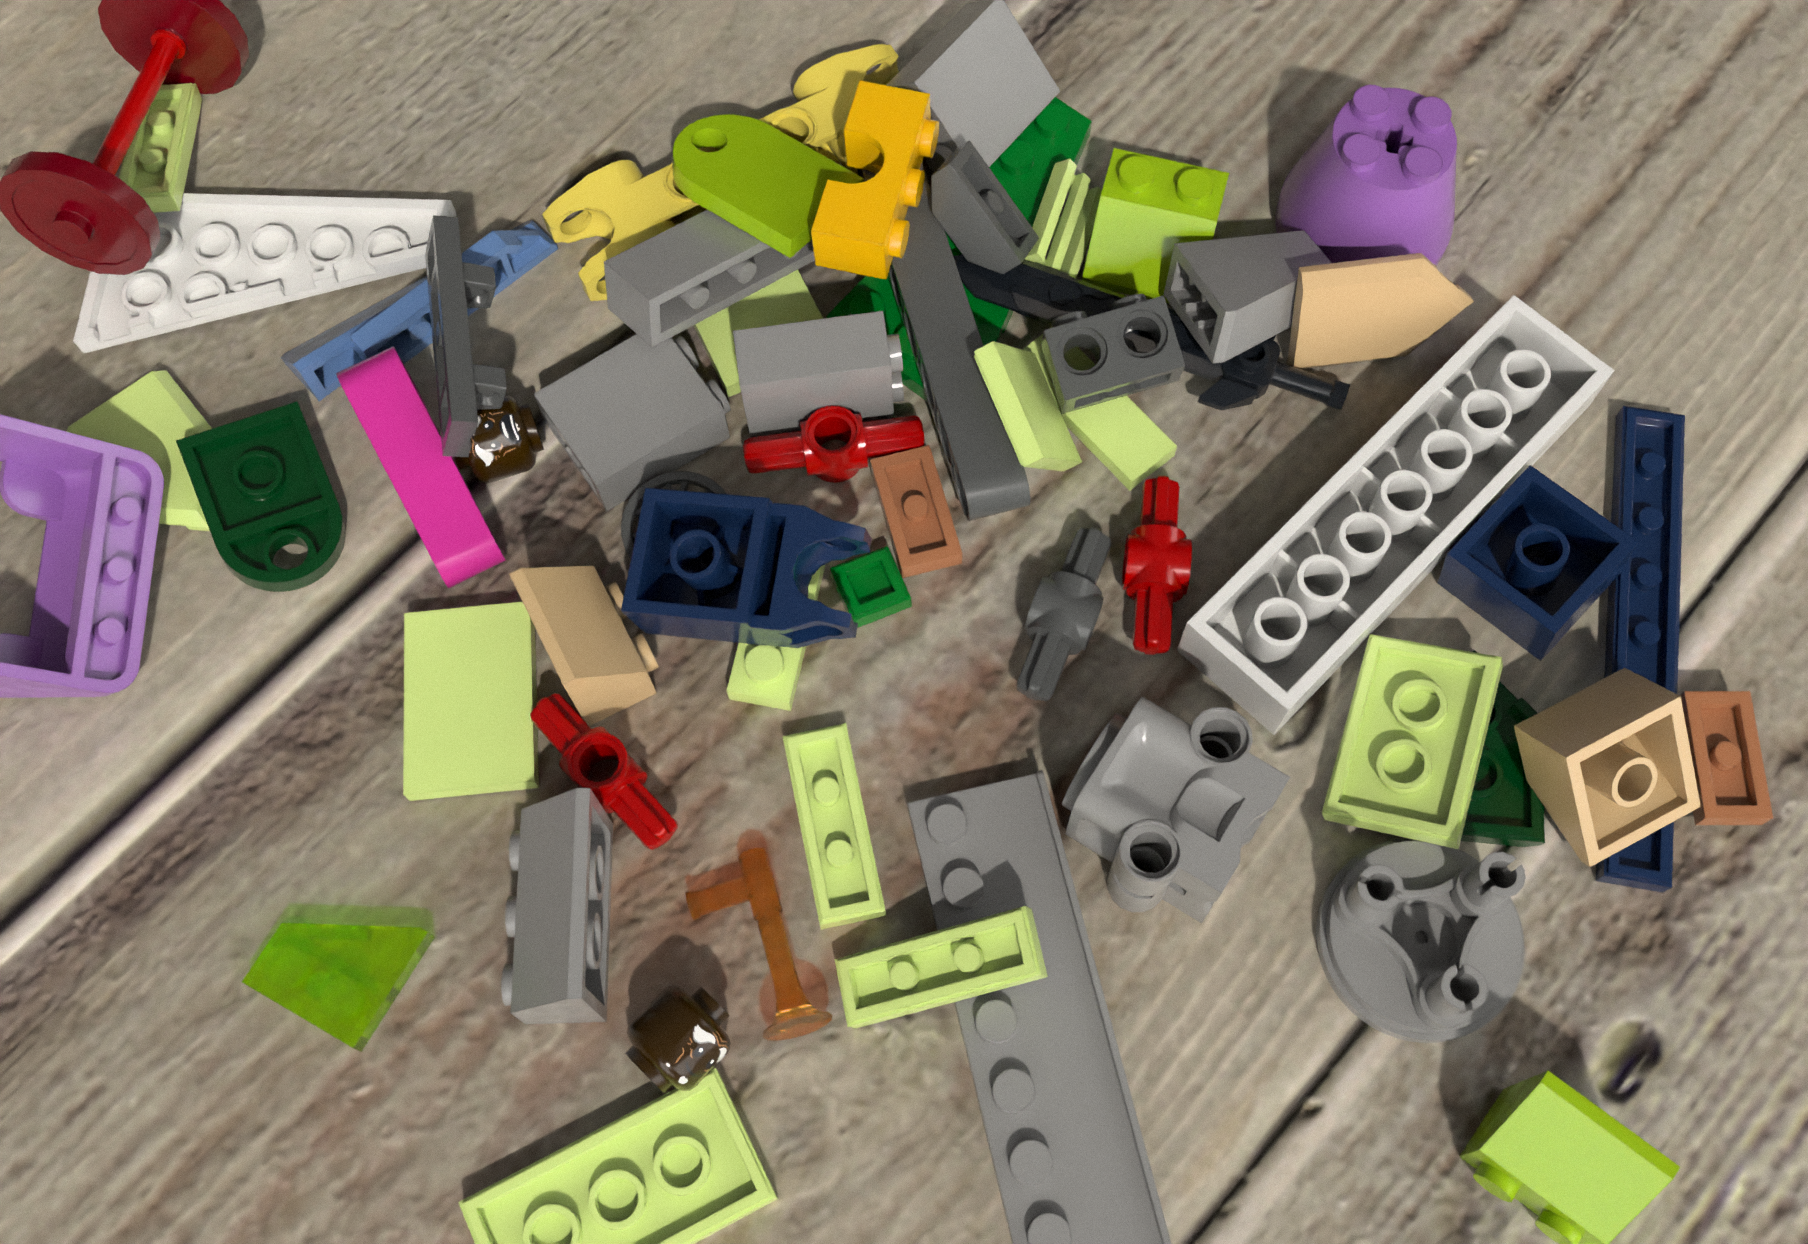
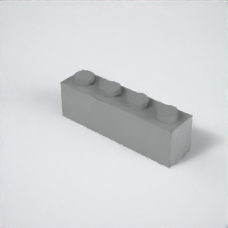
[604,210,815,347]

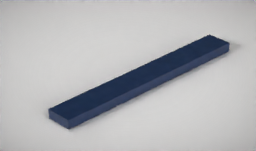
[1595,406,1685,893]

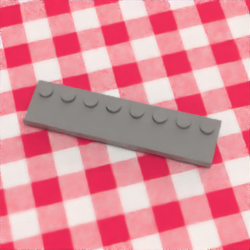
[907,770,1171,1244]

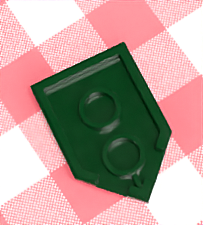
[1461,650,1545,847]

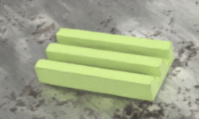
[1025,159,1102,278]

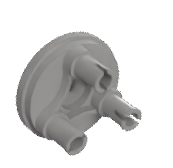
[1316,838,1526,1043]

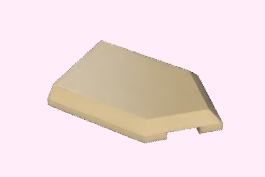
[1287,253,1474,369]

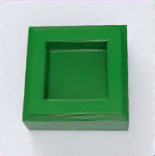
[830,546,912,628]

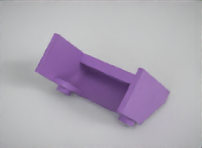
[0,414,164,698]

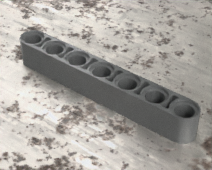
[857,163,1031,521]

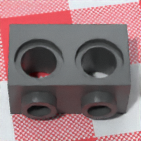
[1041,294,1185,414]

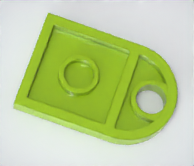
[673,114,864,258]

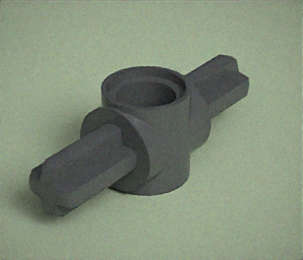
[1016,527,1111,701]

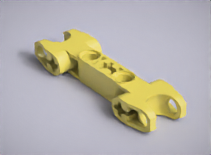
[542,44,899,301]

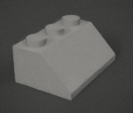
[501,788,613,1024]

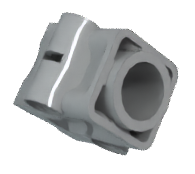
[1062,697,1290,923]

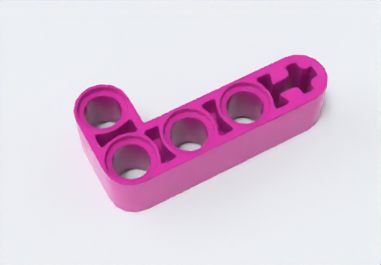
[336,346,505,588]

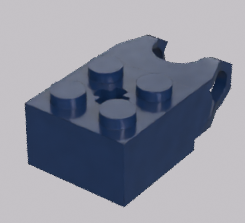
[621,488,872,648]

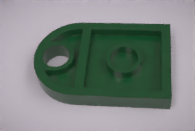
[176,401,346,592]

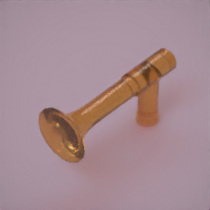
[685,848,833,1041]

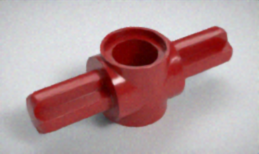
[743,406,925,483]
[1122,476,1192,655]
[530,693,678,850]

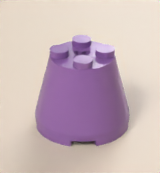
[1275,85,1457,266]

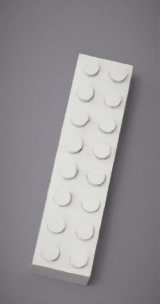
[1177,295,1615,735]

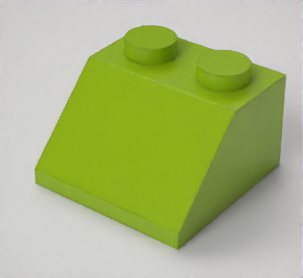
[1082,148,1229,304]
[1459,1070,1680,1244]

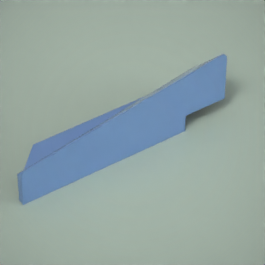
[281,220,558,401]

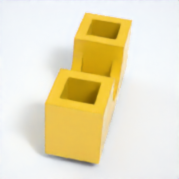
[811,80,939,280]

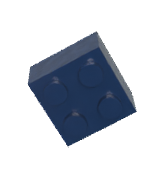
[1437,465,1639,661]

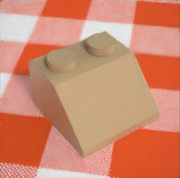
[509,565,659,726]
[1514,668,1701,867]

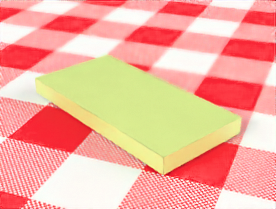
[458,1068,778,1244]

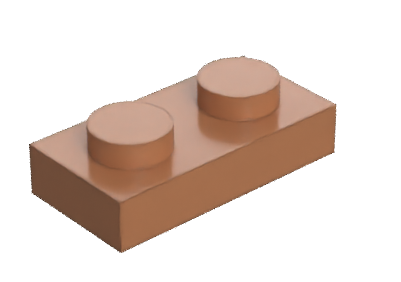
[870,445,963,578]
[1679,691,1773,825]

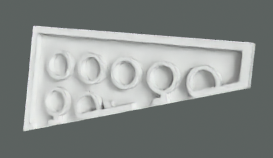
[73,193,457,353]

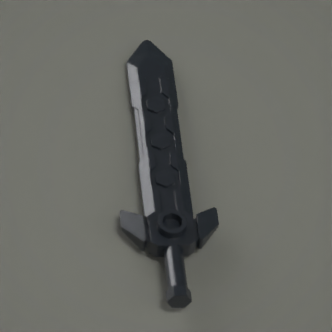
[953,254,1350,411]

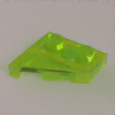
[242,923,435,1052]

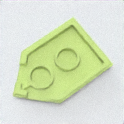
[66,370,212,531]

